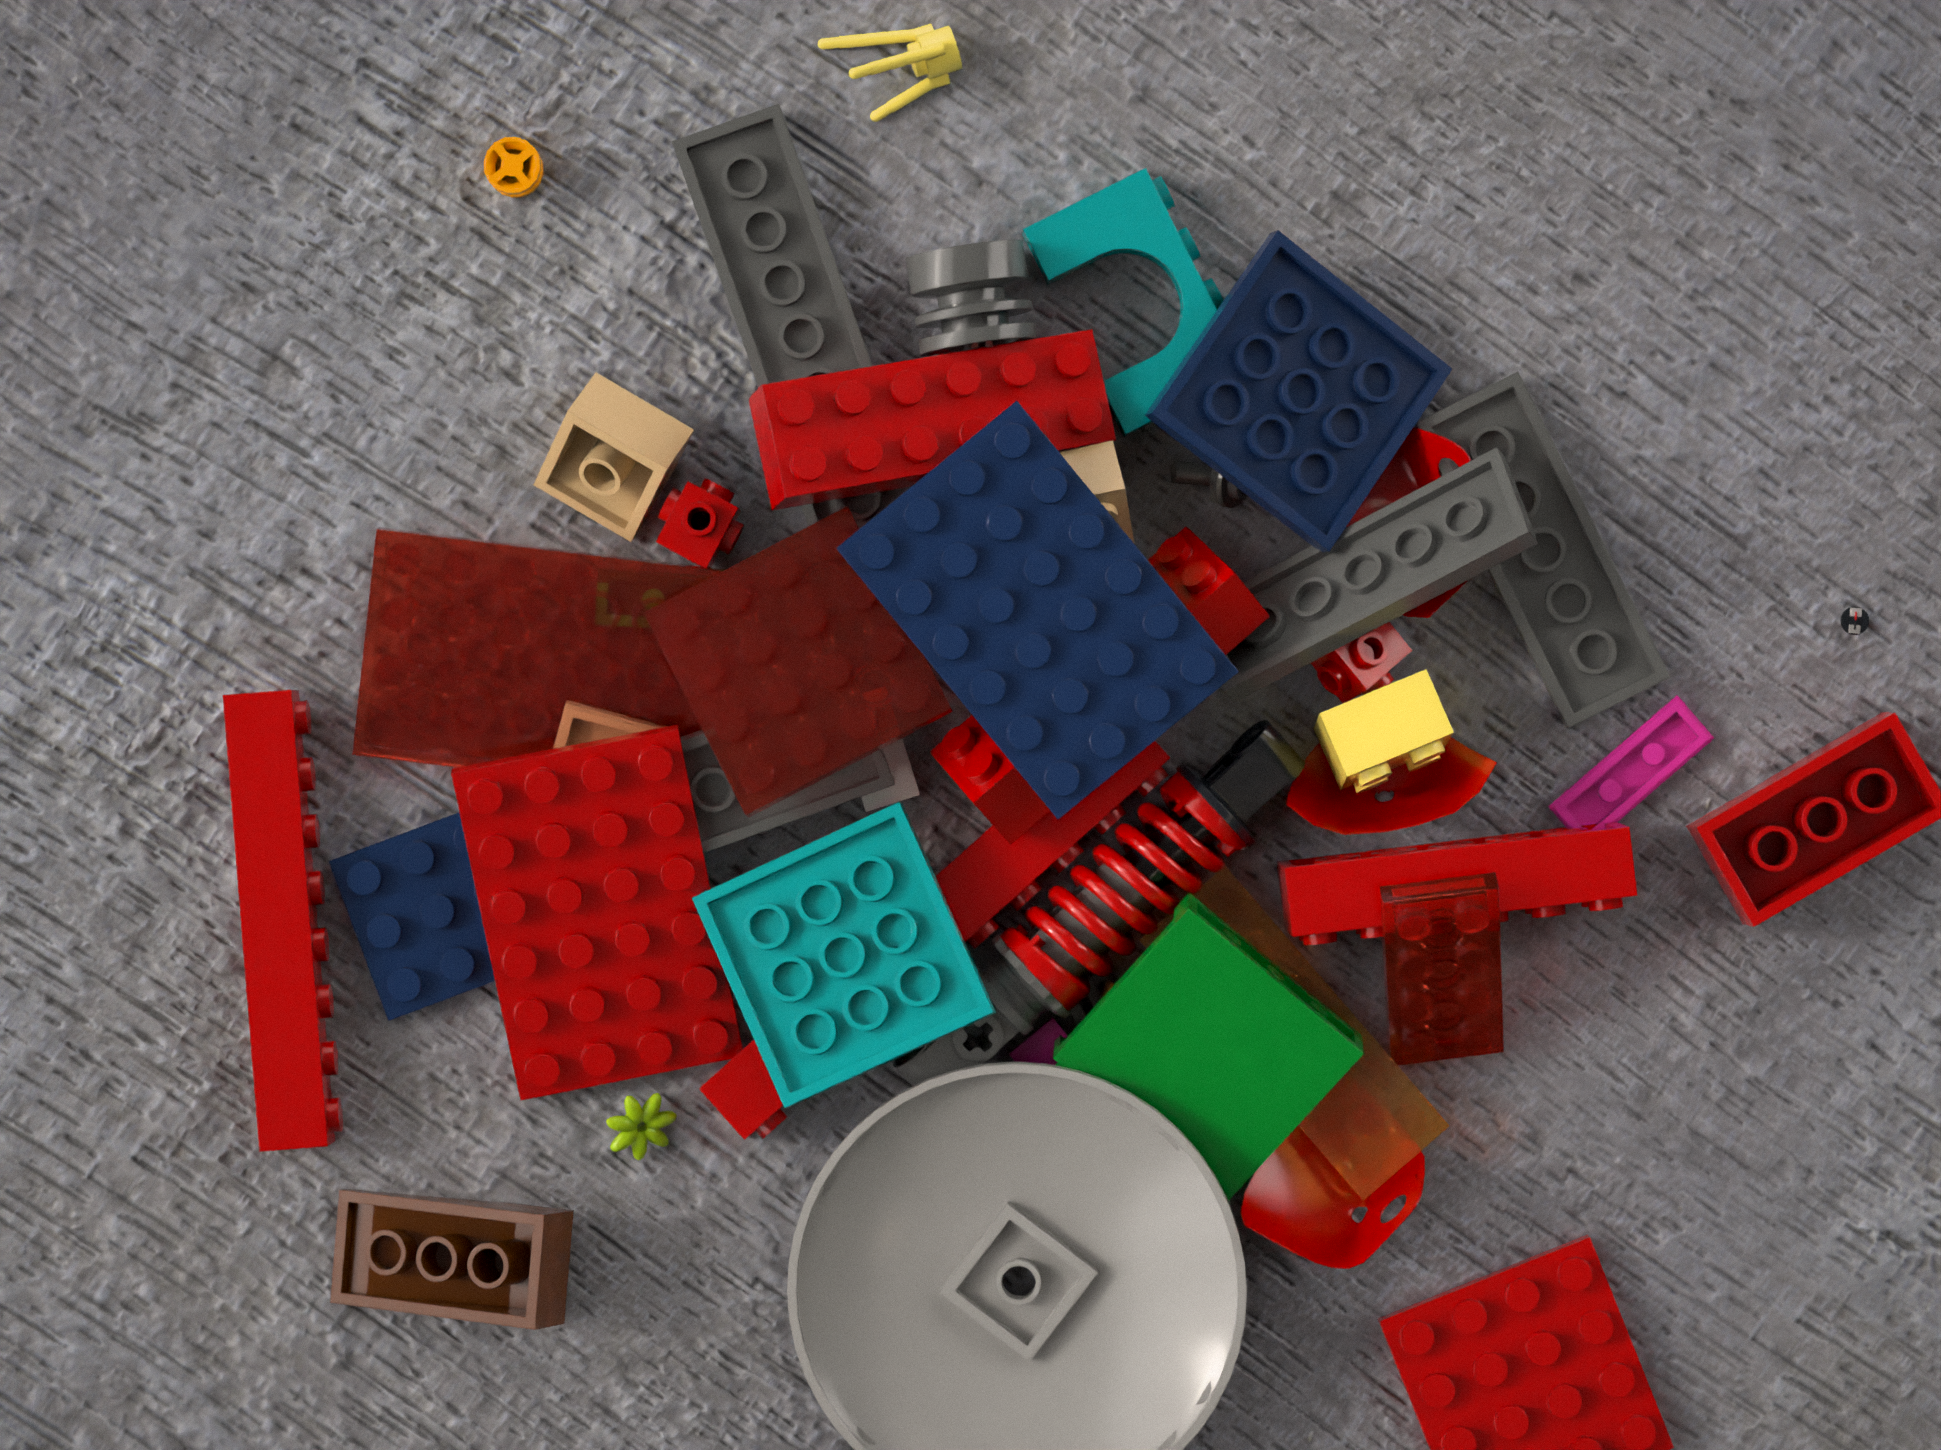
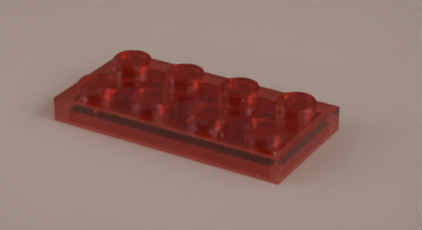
[1380,872,1504,1066]

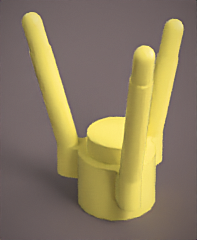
[817,24,962,122]

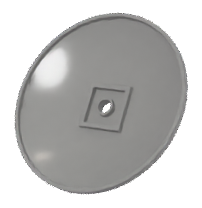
[787,1062,1247,1450]

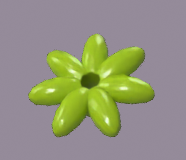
[606,1093,677,1160]

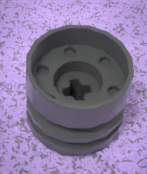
[906,240,1037,356]

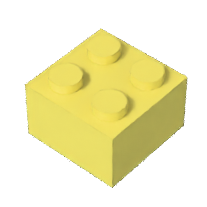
[1314,669,1454,794]

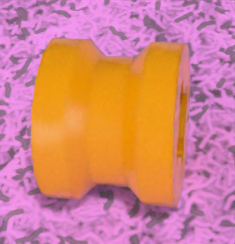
[484,137,544,198]

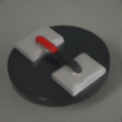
[1840,607,1869,635]

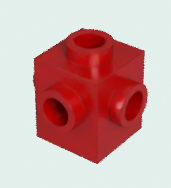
[656,478,744,571]
[1311,622,1413,703]

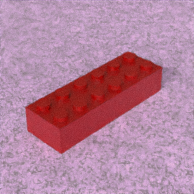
[748,329,1116,511]
[930,526,1270,845]
[1277,822,1637,945]

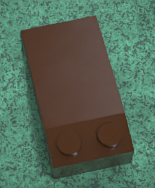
[330,1189,574,1330]

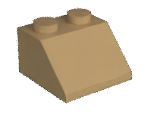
[533,372,694,542]

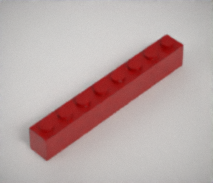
[223,690,343,1152]

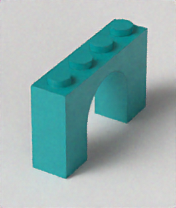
[1022,168,1224,437]

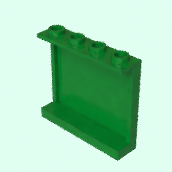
[1053,892,1364,1201]

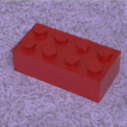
[1686,712,1941,927]

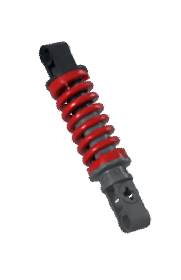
[893,720,1305,1086]

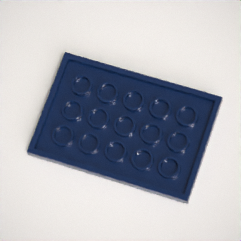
[836,401,1239,819]

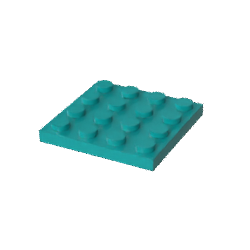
[692,802,996,1108]

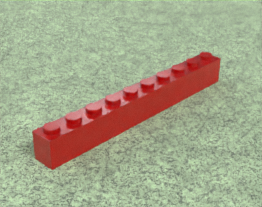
[699,741,1170,1140]

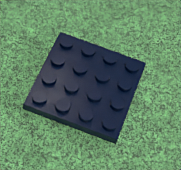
[1145,230,1452,553]

